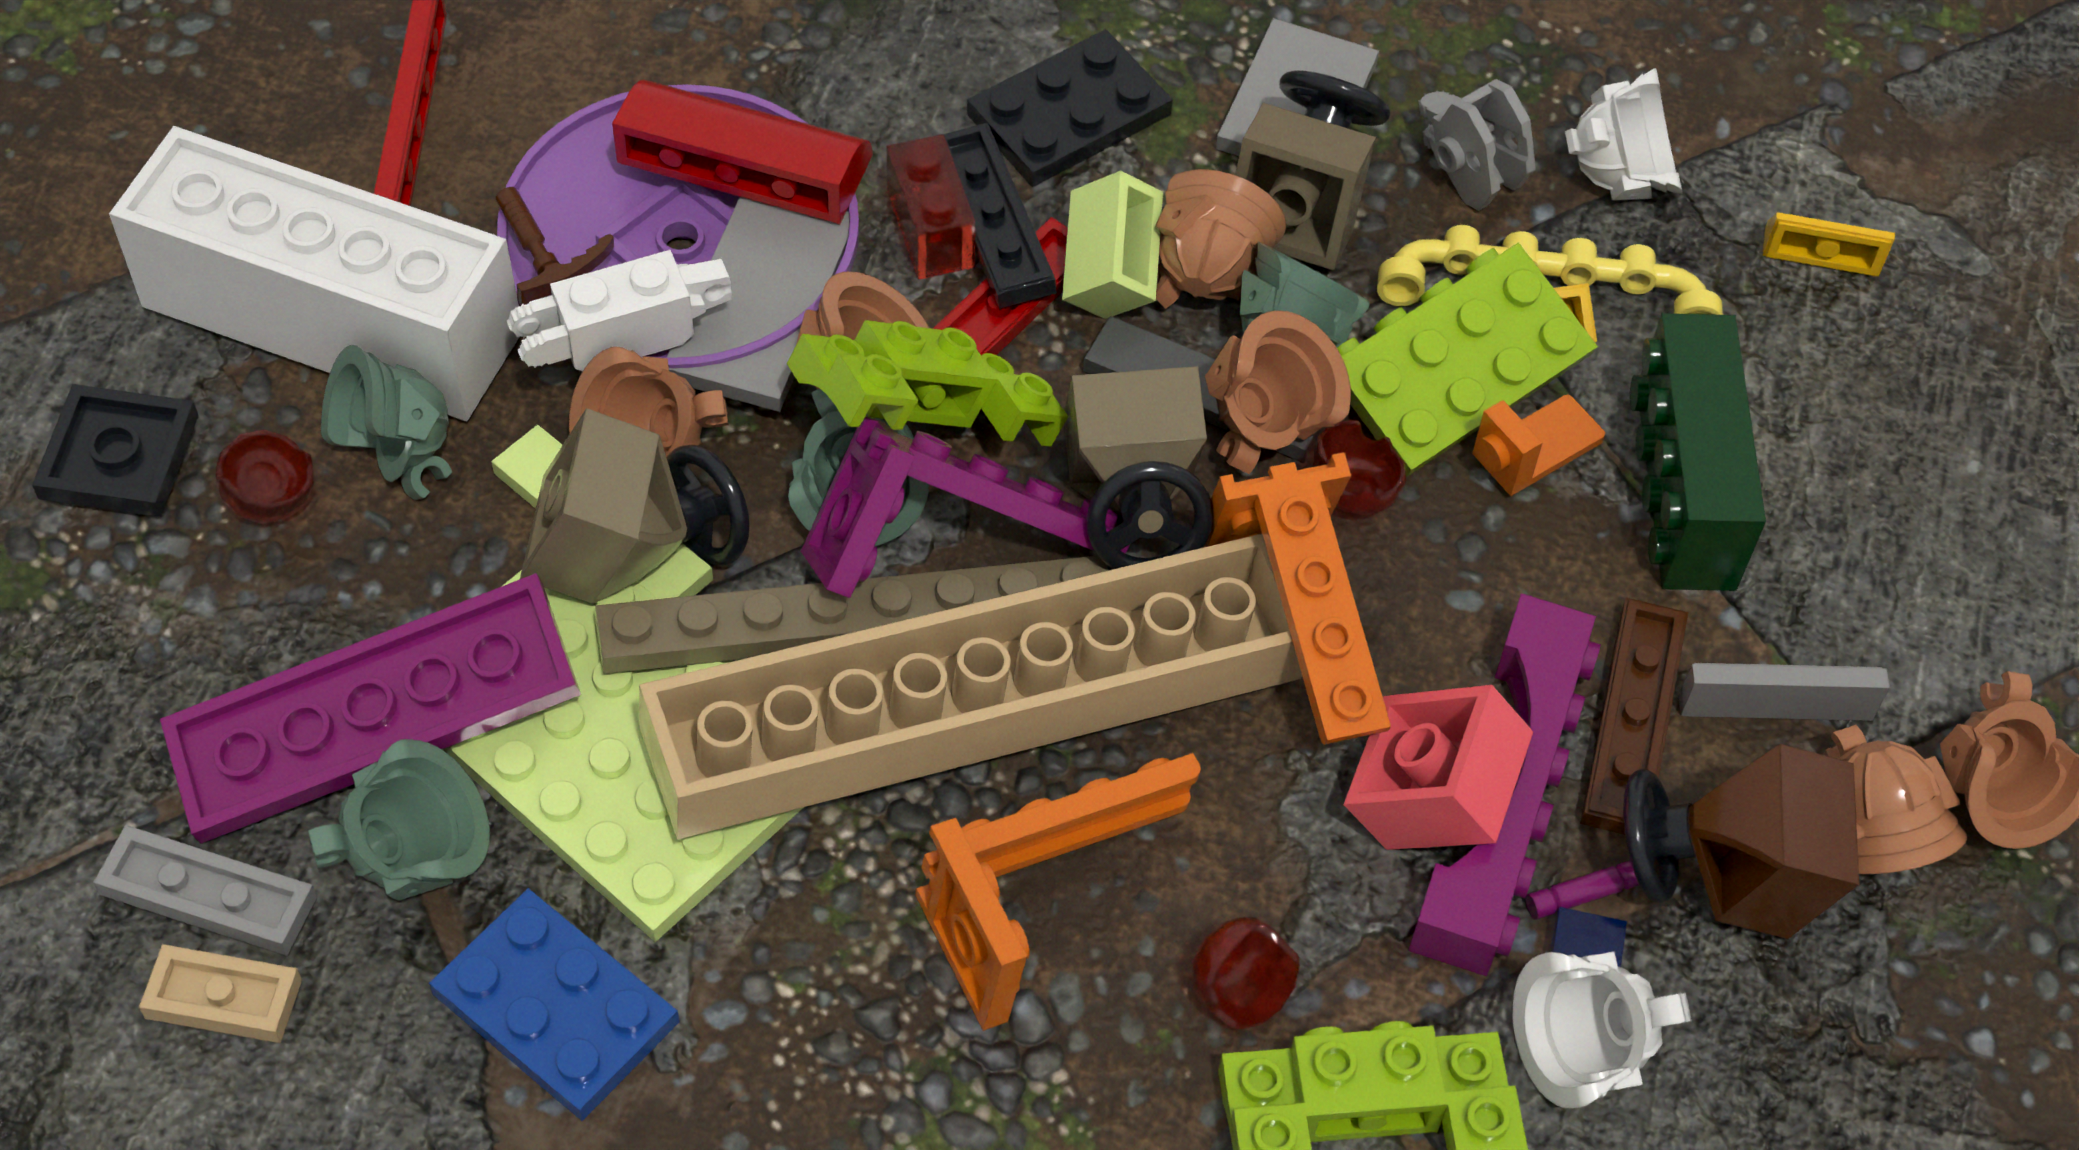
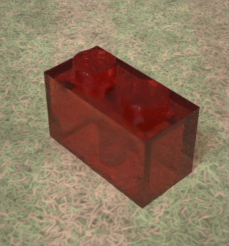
[886,134,976,280]

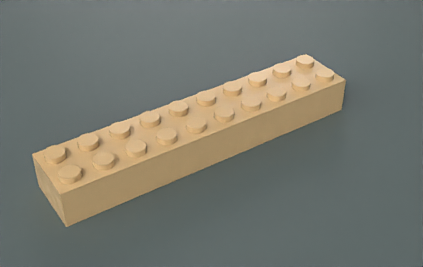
[639,534,1302,840]

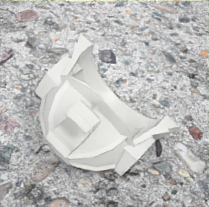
[1565,68,1682,200]
[1512,952,1692,1109]

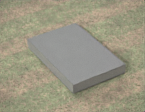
[1216,18,1379,156]

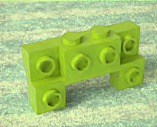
[787,320,1069,447]
[1218,1021,1528,1150]

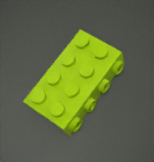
[1337,242,1598,478]

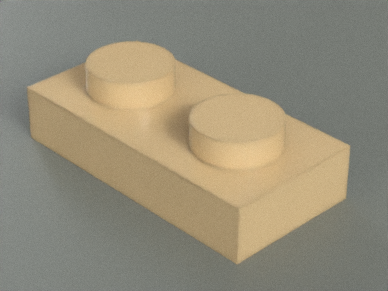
[139,944,302,1043]

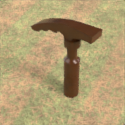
[496,187,614,305]

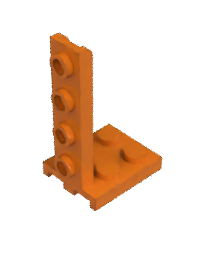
[1203,452,1391,745]
[915,753,1201,1031]

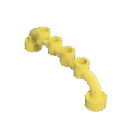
[1377,225,1723,315]

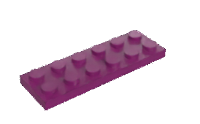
[160,573,582,844]

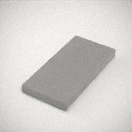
[667,197,850,412]

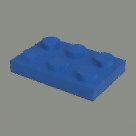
[429,888,680,1121]

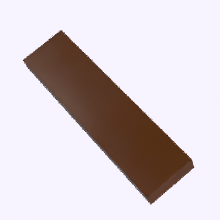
[1580,597,1689,835]

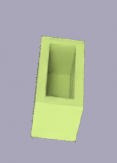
[1062,170,1163,319]

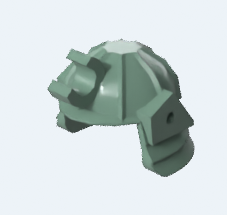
[1240,242,1370,348]
[321,345,452,500]
[788,389,929,546]
[308,739,490,901]

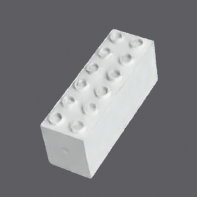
[109,126,519,421]

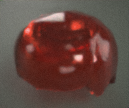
[1313,420,1406,515]
[216,429,315,524]
[1191,917,1300,1030]

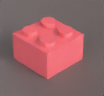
[1343,685,1533,850]

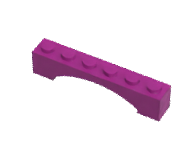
[1408,593,1601,977]

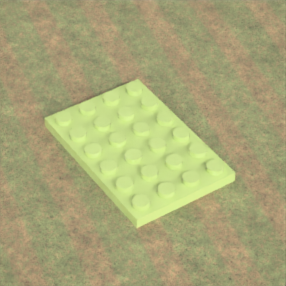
[442,570,804,942]

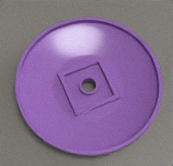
[497,85,859,368]

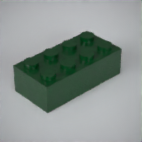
[1630,313,1766,591]

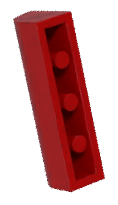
[612,79,873,224]

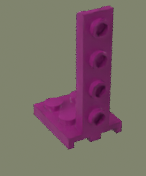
[801,415,1130,598]

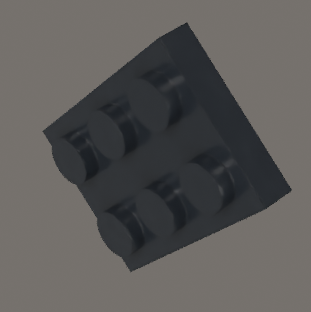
[967,29,1173,188]

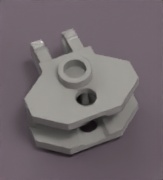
[1419,79,1536,211]

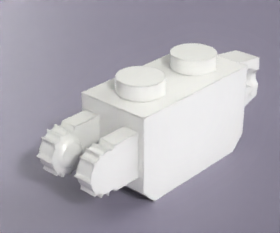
[506,250,732,371]

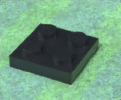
[32,384,199,517]

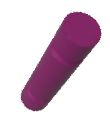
[1525,860,1639,920]

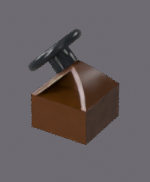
[1623,744,1859,939]

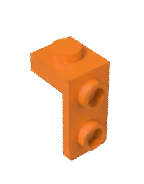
[1472,395,1605,496]

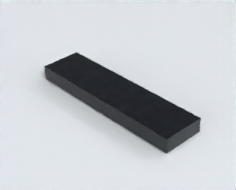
[933,123,1057,309]

